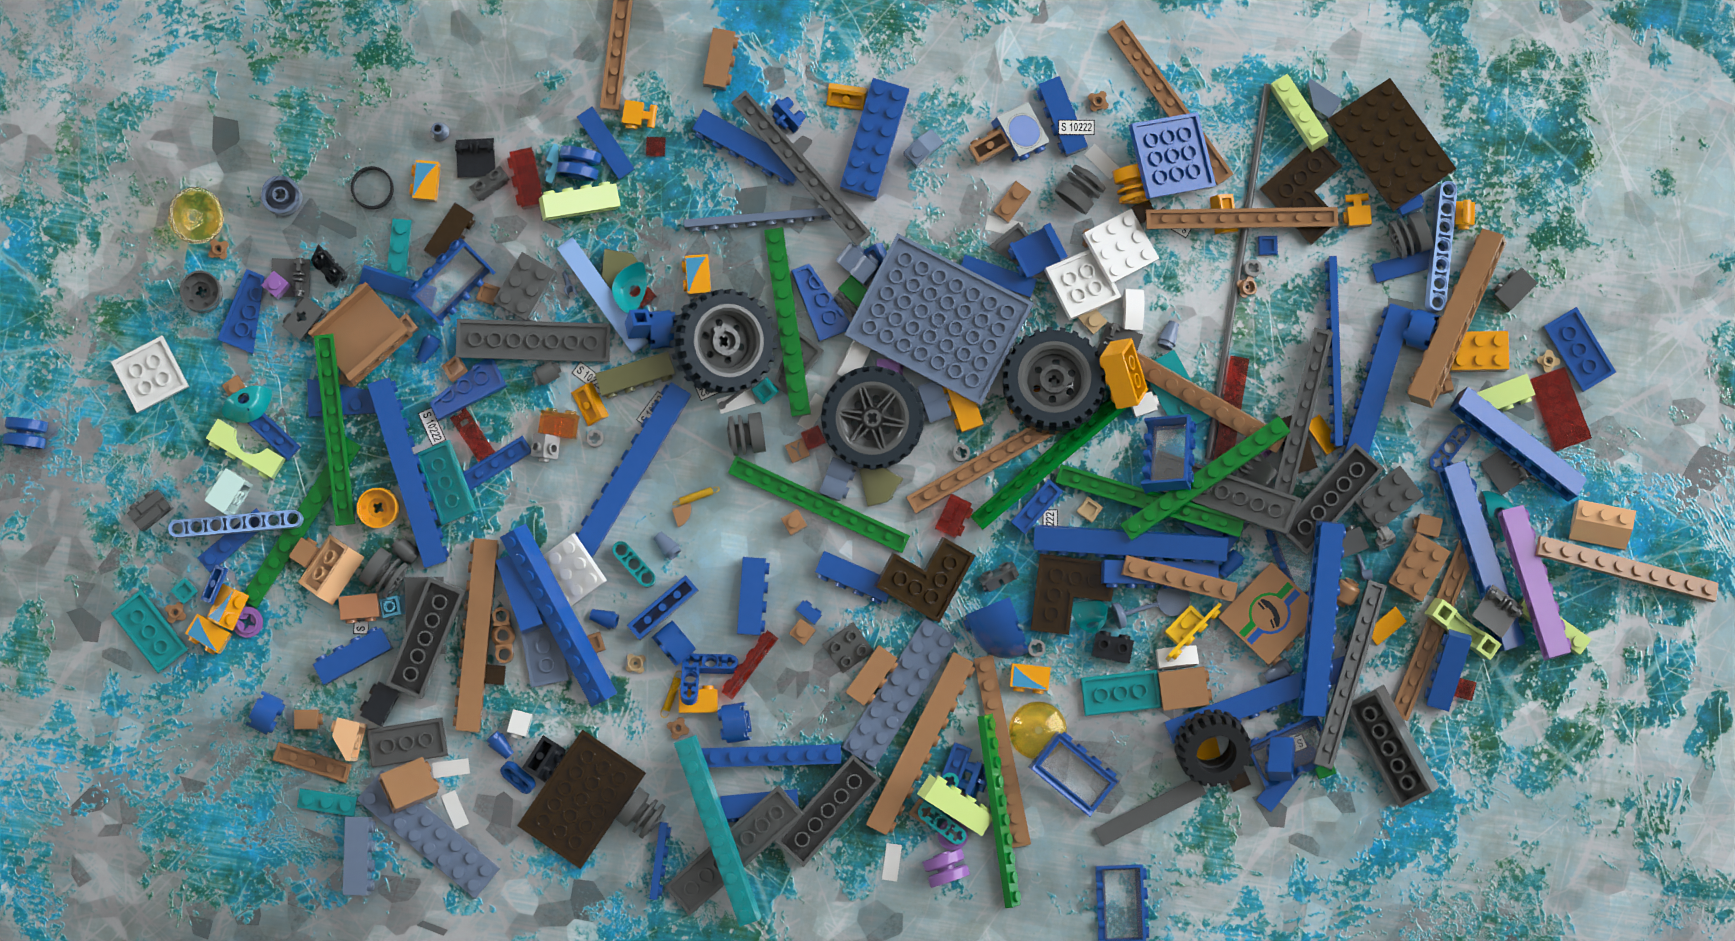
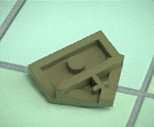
[600,248,638,290]
[859,468,903,506]

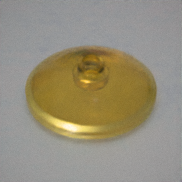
[168,187,224,244]
[1009,702,1067,759]

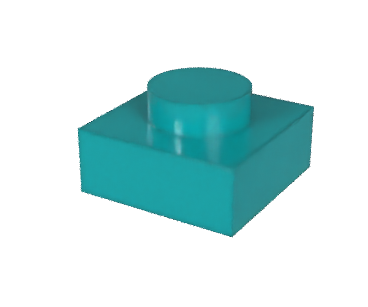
[752,377,779,404]
[171,577,199,605]

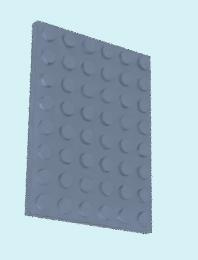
[844,233,1034,406]

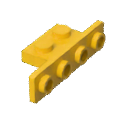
[1164,602,1222,661]

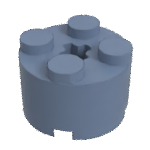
[261,176,303,217]

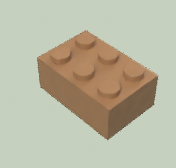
[1386,533,1450,603]

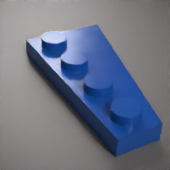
[791,264,850,342]
[217,269,265,354]
[430,359,507,421]
[307,379,376,417]

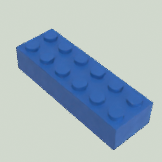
[840,78,909,201]

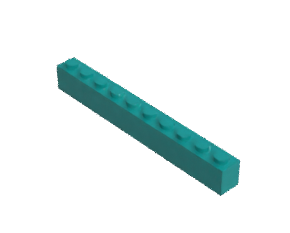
[674,735,762,927]

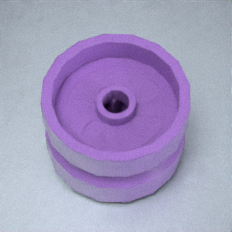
[922,848,970,888]

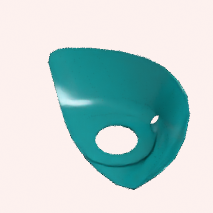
[612,262,647,314]
[222,386,272,423]
[1482,491,1514,542]
[1072,600,1107,634]

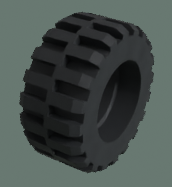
[1174,709,1252,787]

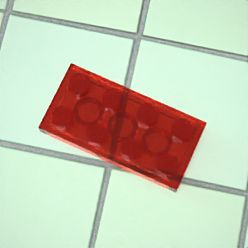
[1530,367,1592,452]

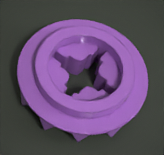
[234,607,263,638]
[938,819,969,850]

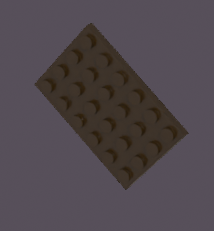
[1327,78,1457,212]
[517,730,646,869]

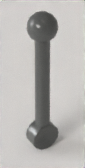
[718,384,752,409]

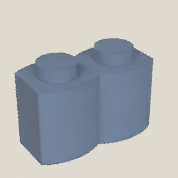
[835,242,879,286]
[917,381,952,423]
[819,457,856,501]

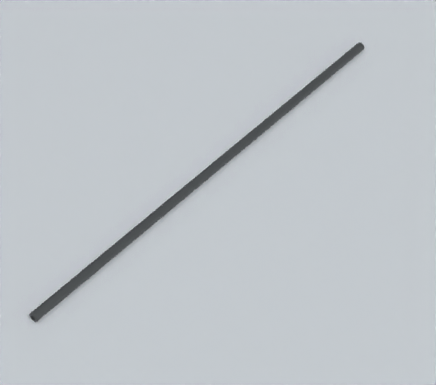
[1205,84,1271,459]

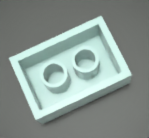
[204,468,254,515]

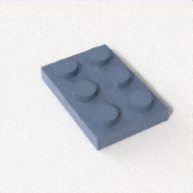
[520,625,570,688]

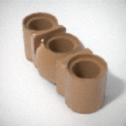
[491,607,516,664]

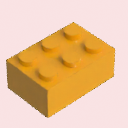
[1450,331,1509,372]
[1100,338,1148,409]

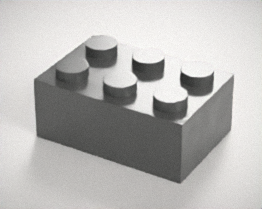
[493,252,557,321]
[1353,466,1424,532]

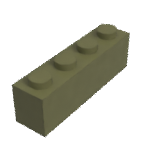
[595,351,676,399]

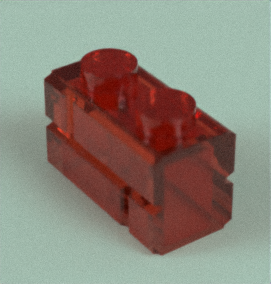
[935,494,974,539]

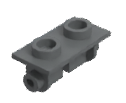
[469,166,510,201]
[978,561,1019,592]

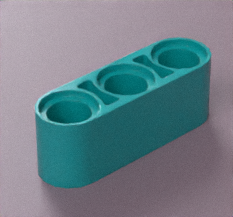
[612,541,656,588]

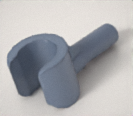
[562,271,578,299]
[1356,554,1373,580]

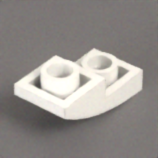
[1122,288,1144,330]
[837,340,871,376]
[1155,645,1199,669]

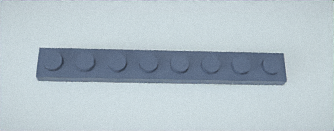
[684,208,833,232]

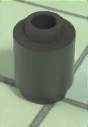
[532,360,562,386]
[391,537,420,565]

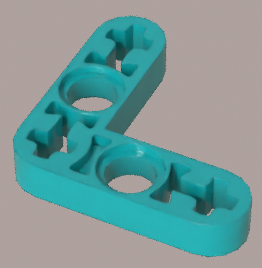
[918,773,966,844]

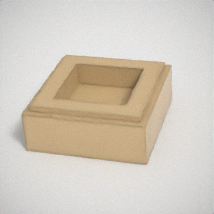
[1076,496,1103,523]

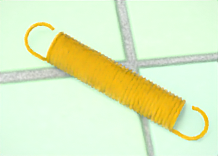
[673,487,720,505]
[660,671,682,718]

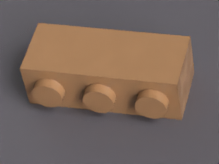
[703,28,739,91]
[845,646,898,706]

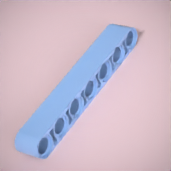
[1425,181,1457,313]
[557,237,648,354]
[168,510,304,538]

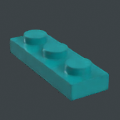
[387,218,412,278]
[297,788,358,816]

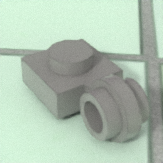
[1375,525,1396,552]

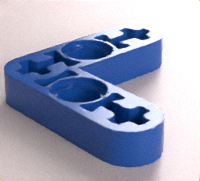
[1429,424,1477,489]
[680,653,738,705]

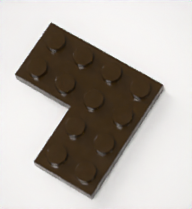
[1260,145,1342,245]
[874,537,976,623]
[1030,554,1113,635]

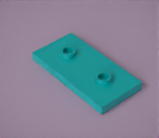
[1147,350,1211,435]
[416,440,477,525]
[111,589,189,674]
[1080,669,1162,716]

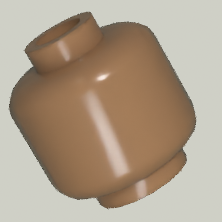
[1337,577,1360,607]

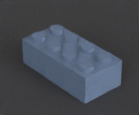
[343,817,376,895]

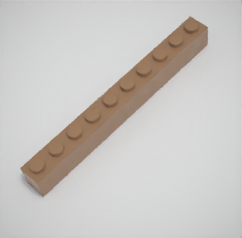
[1407,228,1506,408]
[453,538,499,732]
[866,652,975,835]

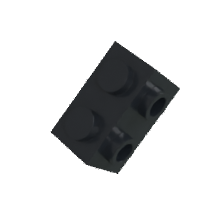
[1091,630,1134,664]
[360,681,401,727]
[522,735,566,782]

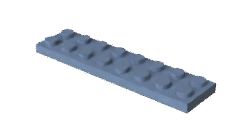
[842,617,958,768]
[357,770,500,899]

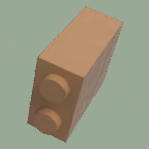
[1158,666,1212,711]
[378,757,439,813]

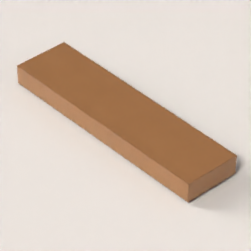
[272,742,352,783]

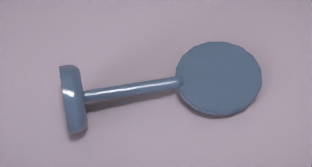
[1111,585,1190,629]

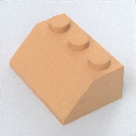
[1568,500,1636,550]
[298,534,364,605]
[331,717,367,762]

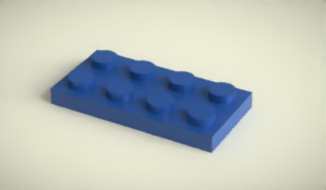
[1543,307,1616,392]

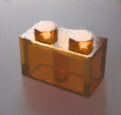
[538,407,581,440]

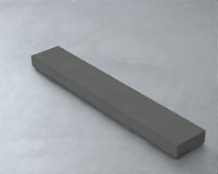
[1095,780,1207,846]

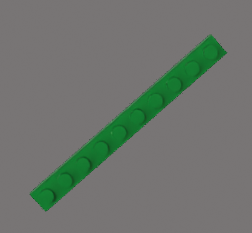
[764,227,811,417]
[314,333,356,526]
[970,397,1128,530]
[1120,416,1290,541]
[244,437,362,608]
[728,456,910,553]
[1055,464,1245,538]
[977,713,1021,908]

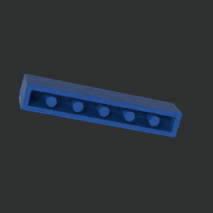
[692,109,797,186]
[1101,560,1219,589]

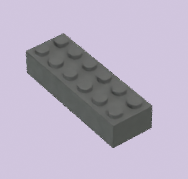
[1280,442,1384,555]
[385,576,466,699]
[1349,684,1439,808]
[775,755,882,867]

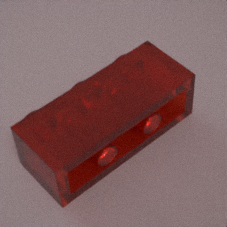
[507,147,543,210]

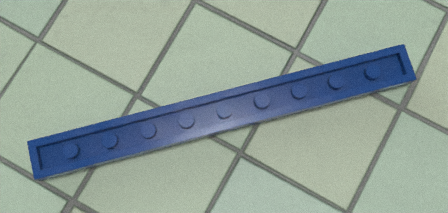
[1324,256,1343,448]

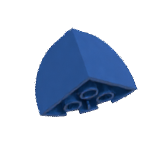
[963,597,1029,659]

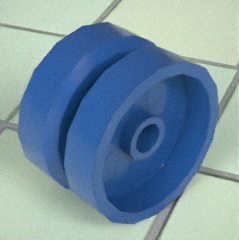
[556,146,602,182]
[2,417,48,450]

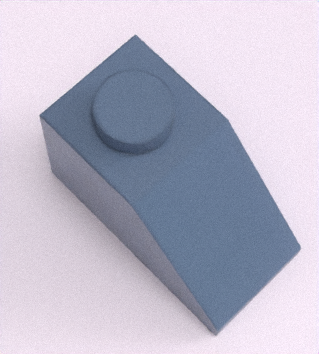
[1306,79,1342,121]
[903,129,944,169]

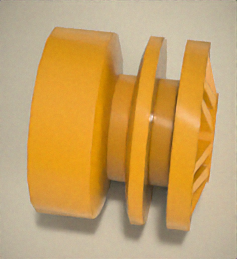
[1112,164,1149,204]
[357,488,400,528]

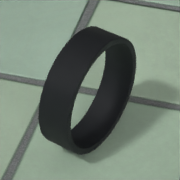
[351,166,394,209]

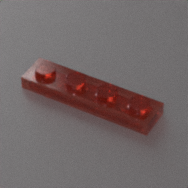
[721,630,779,700]

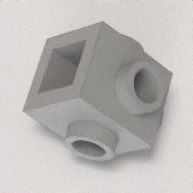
[531,434,560,463]

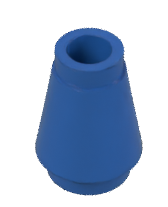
[416,333,441,363]
[1219,549,1245,578]
[589,609,619,630]
[486,730,514,759]

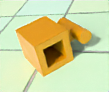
[622,100,658,130]
[1343,193,1372,228]
[1454,200,1475,230]

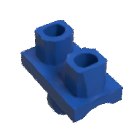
[771,97,806,134]
[958,761,987,798]

